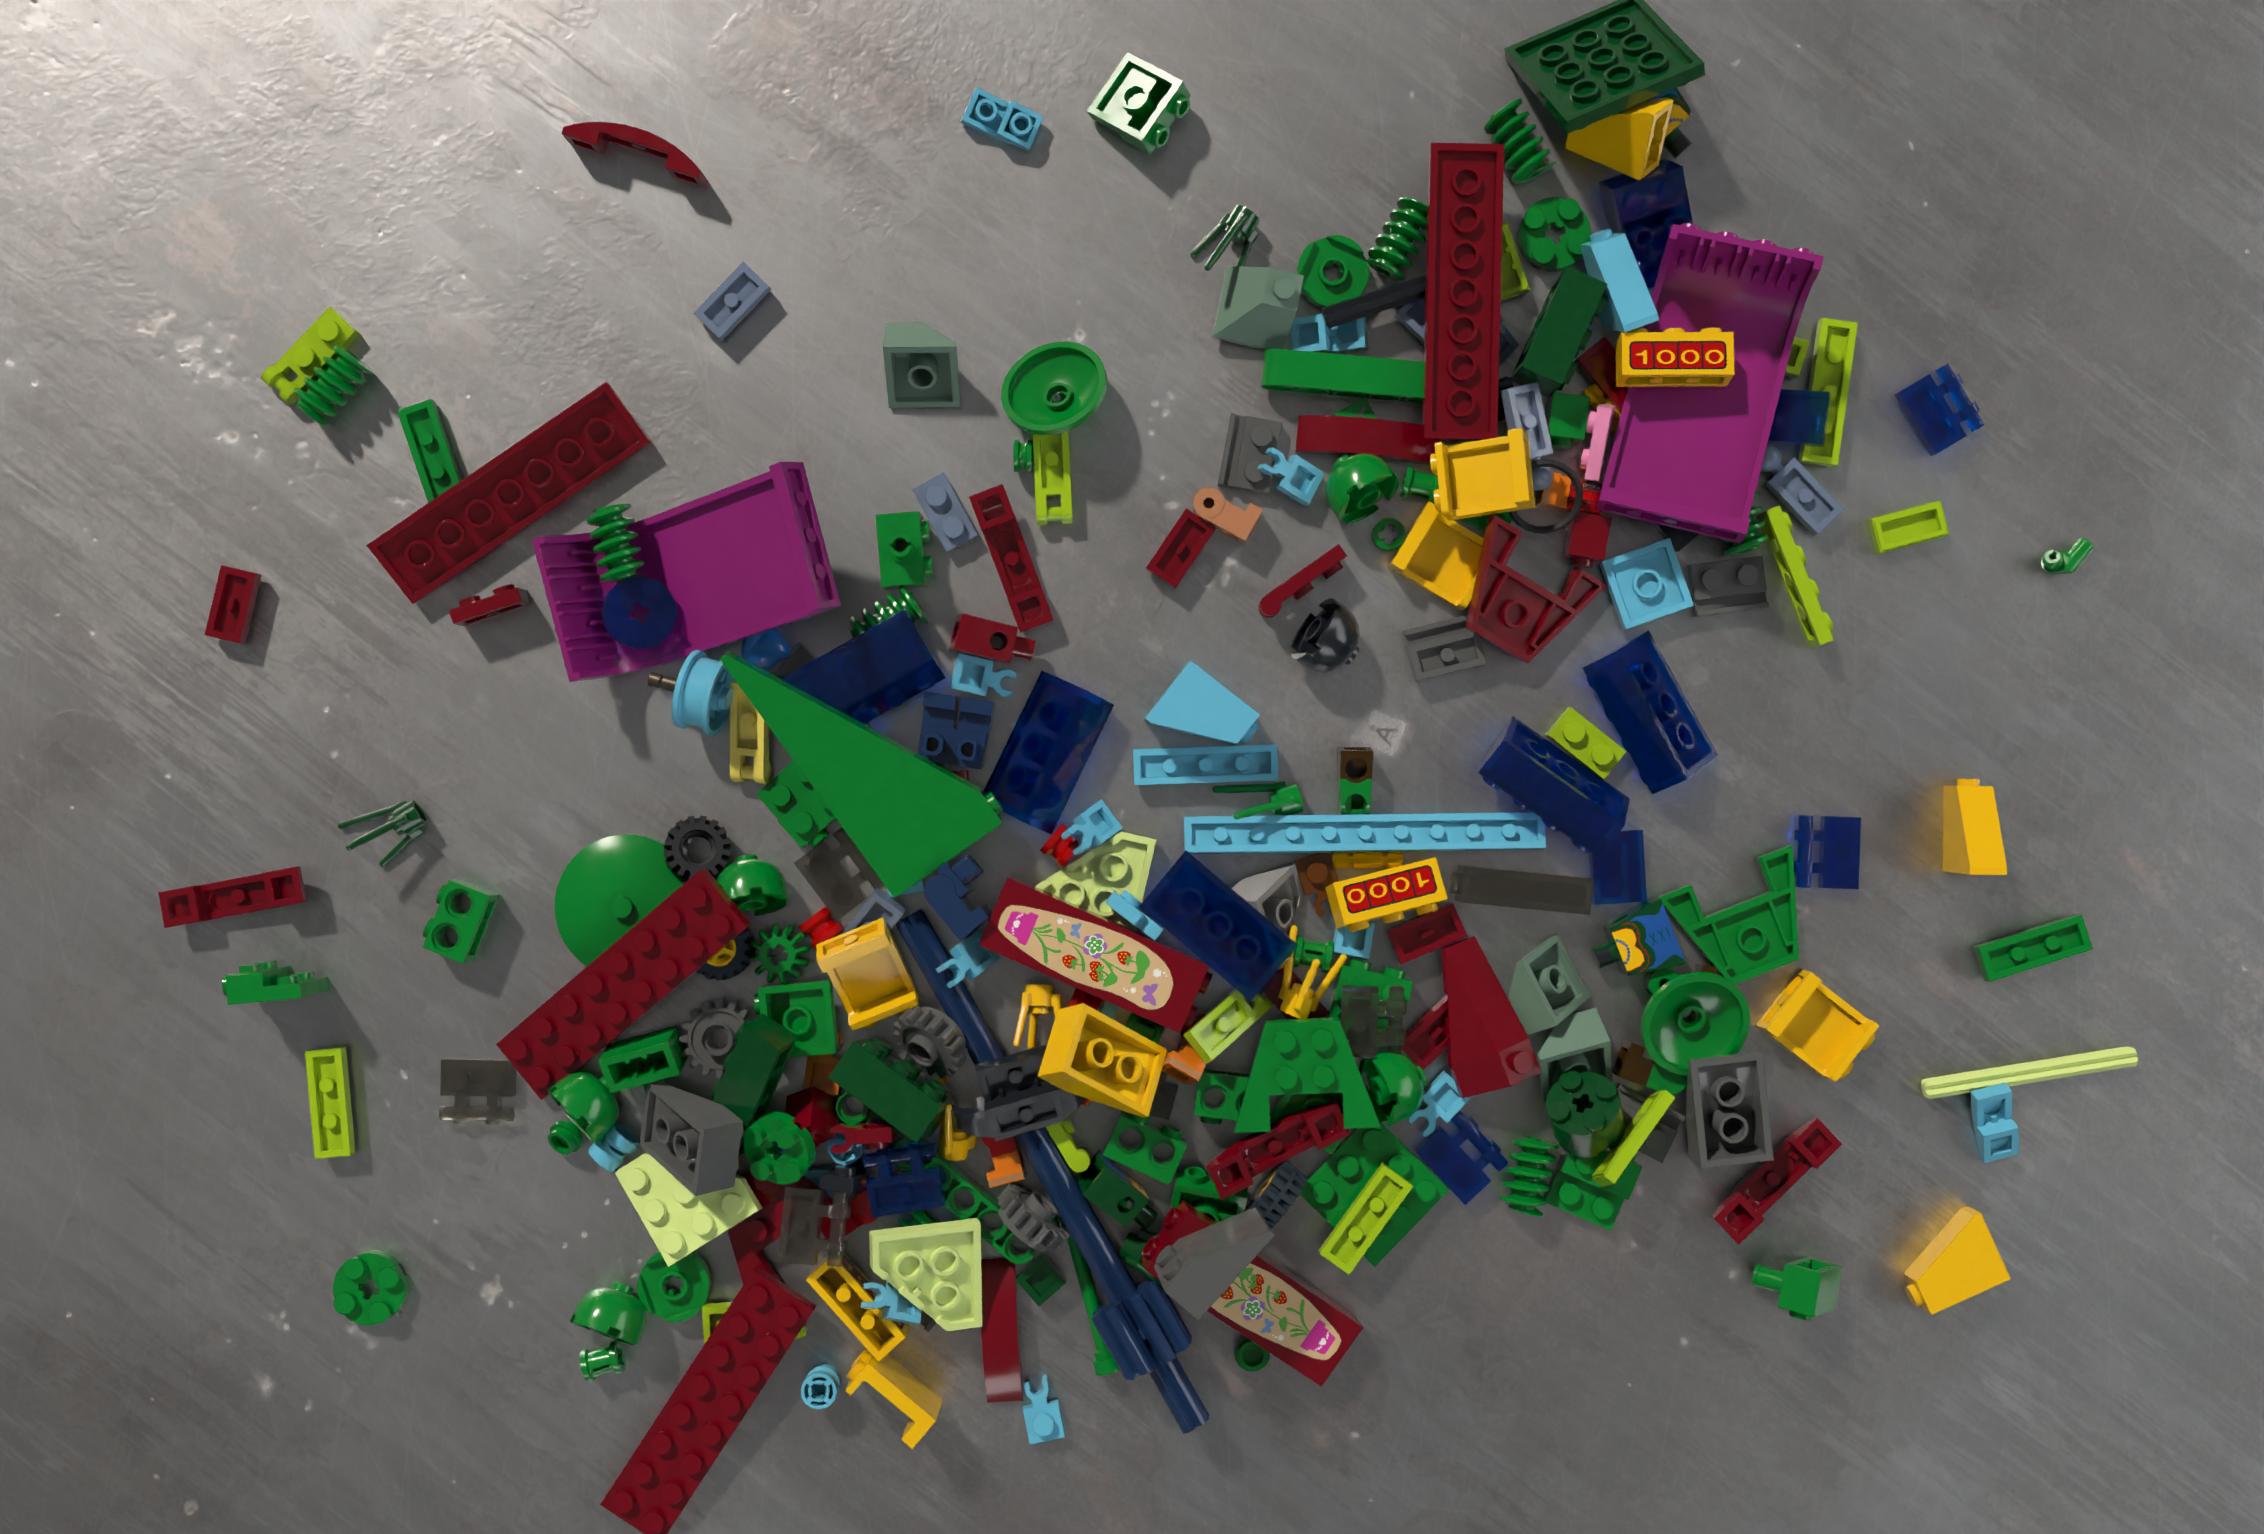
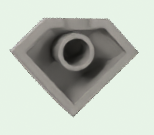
[1221,863,1305,963]

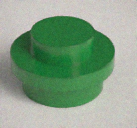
[547,1121,583,1155]
[1234,1336,1270,1372]

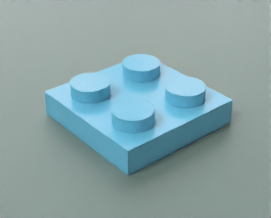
[1599,538,1694,630]

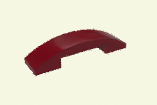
[561,122,708,188]
[1295,415,1441,465]
[969,484,1054,633]
[158,866,307,928]
[1206,1101,1351,1200]
[1712,1117,1842,1245]
[981,1256,1023,1403]

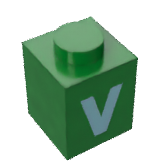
[1545,392,1590,449]

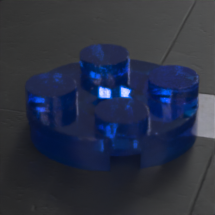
[602,577,677,651]

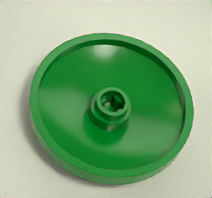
[554,834,685,966]

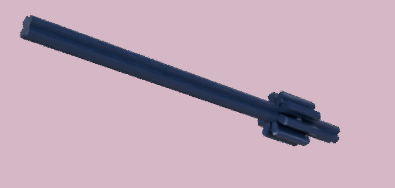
[895,909,1210,1434]

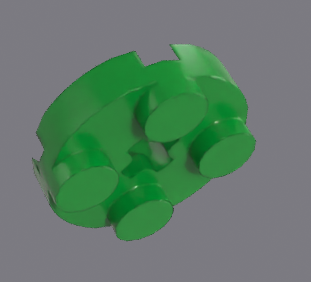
[1517,197,1591,272]
[1297,235,1370,309]
[743,1112,815,1185]
[333,1250,409,1325]
[637,1251,712,1322]

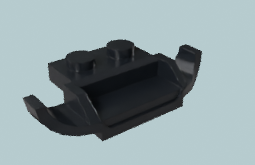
[951,1045,1087,1141]

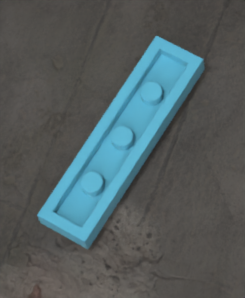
[1133,744,1278,785]

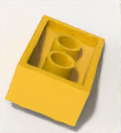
[1037,1003,1167,1118]

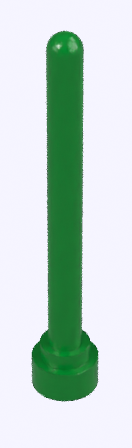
[1063,1222,1119,1376]

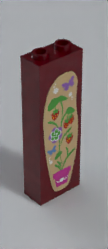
[978,876,1213,1033]
[1141,1200,1364,1387]

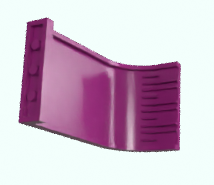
[1596,223,1824,543]
[532,462,841,682]

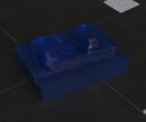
[1768,389,1831,447]
[1588,830,1647,905]

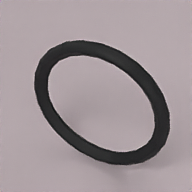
[1508,459,1583,534]

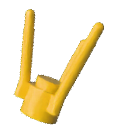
[1278,925,1347,1019]
[1013,984,1061,1050]
[939,1076,977,1161]

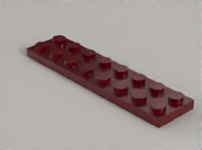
[1422,142,1504,441]
[366,381,651,604]
[496,867,752,1100]
[600,1266,817,1534]

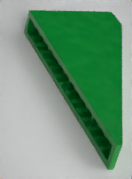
[719,651,1004,898]

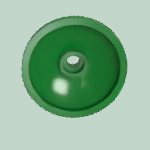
[1001,342,1108,435]
[1641,972,1750,1076]

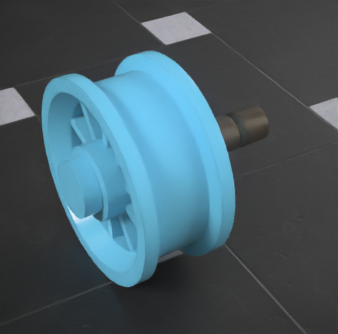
[647,650,736,736]

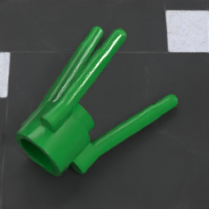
[1212,781,1304,820]

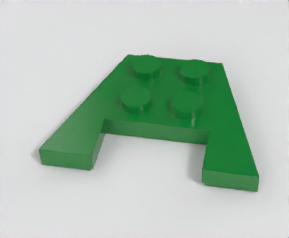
[1655,845,1799,985]
[1234,1017,1381,1133]

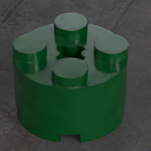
[1546,1070,1625,1158]

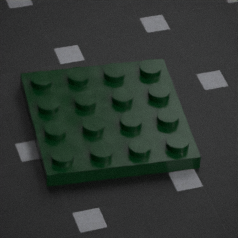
[1504,0,1705,134]

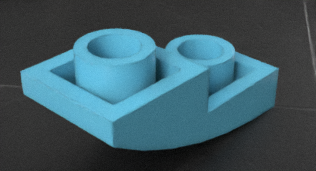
[960,87,1044,151]

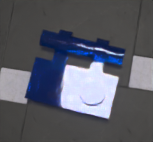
[1894,363,1985,456]
[1794,815,1861,889]
[1414,1110,1508,1205]
[863,1142,946,1218]

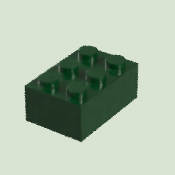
[1510,266,1608,397]
[828,1037,956,1143]

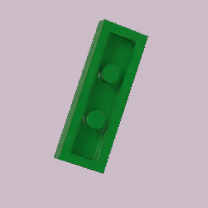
[397,399,462,502]
[1973,914,2093,982]

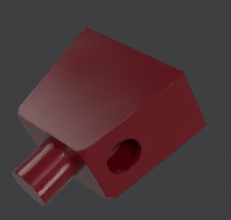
[949,613,1035,664]

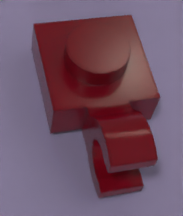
[830,1122,896,1154]

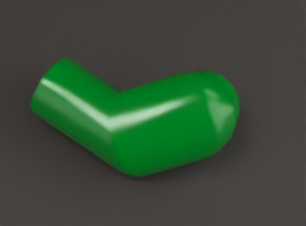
[2041,537,2095,574]

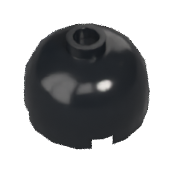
[1291,598,1360,673]

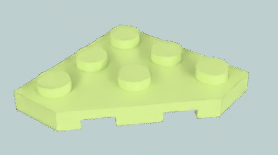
[1035,831,1157,931]
[614,1153,762,1267]
[869,1218,982,1331]

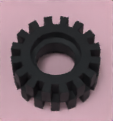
[664,815,731,882]

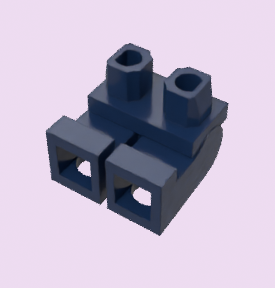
[918,692,996,770]
[924,855,992,941]

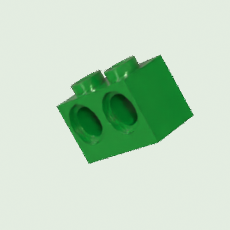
[422,879,500,963]
[1193,1068,1270,1124]
[1103,1110,1187,1185]

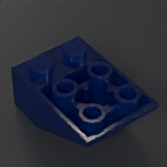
[1599,158,1693,289]

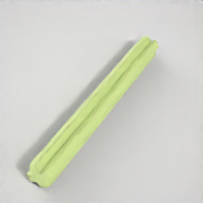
[1921,1046,2138,1099]

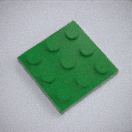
[1300,1121,1450,1267]

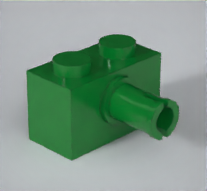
[875,511,934,590]
[599,1025,688,1093]
[1752,1257,1842,1321]

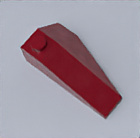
[1441,936,1541,1098]

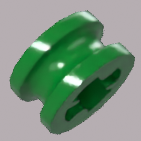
[1013,439,1033,472]
[1371,518,1405,552]

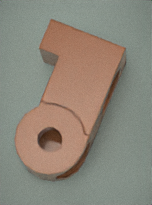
[1193,487,1263,545]

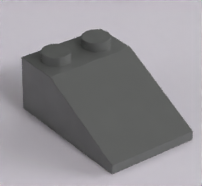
[1686,1051,1774,1169]
[640,1081,743,1196]
[1154,1207,1275,1320]

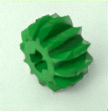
[749,923,811,984]

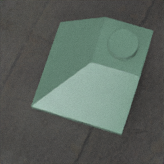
[1212,266,1304,350]
[883,322,961,408]
[1508,933,1591,1035]
[1537,1008,1613,1102]

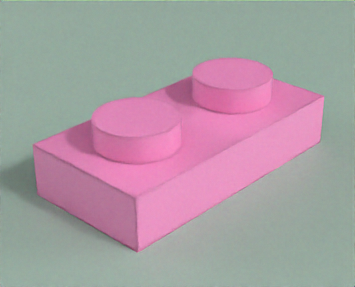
[1580,403,1616,481]

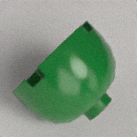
[1325,453,1400,524]
[716,854,788,917]
[1359,1051,1426,1126]
[547,1072,619,1144]
[570,1281,646,1346]

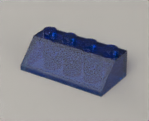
[782,609,946,725]
[1582,630,1718,795]
[983,670,1114,835]
[1478,716,1630,857]
[1140,850,1298,1002]

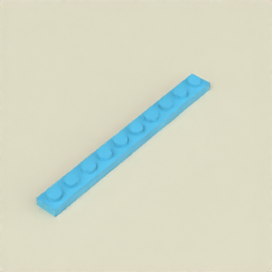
[1183,812,1546,855]

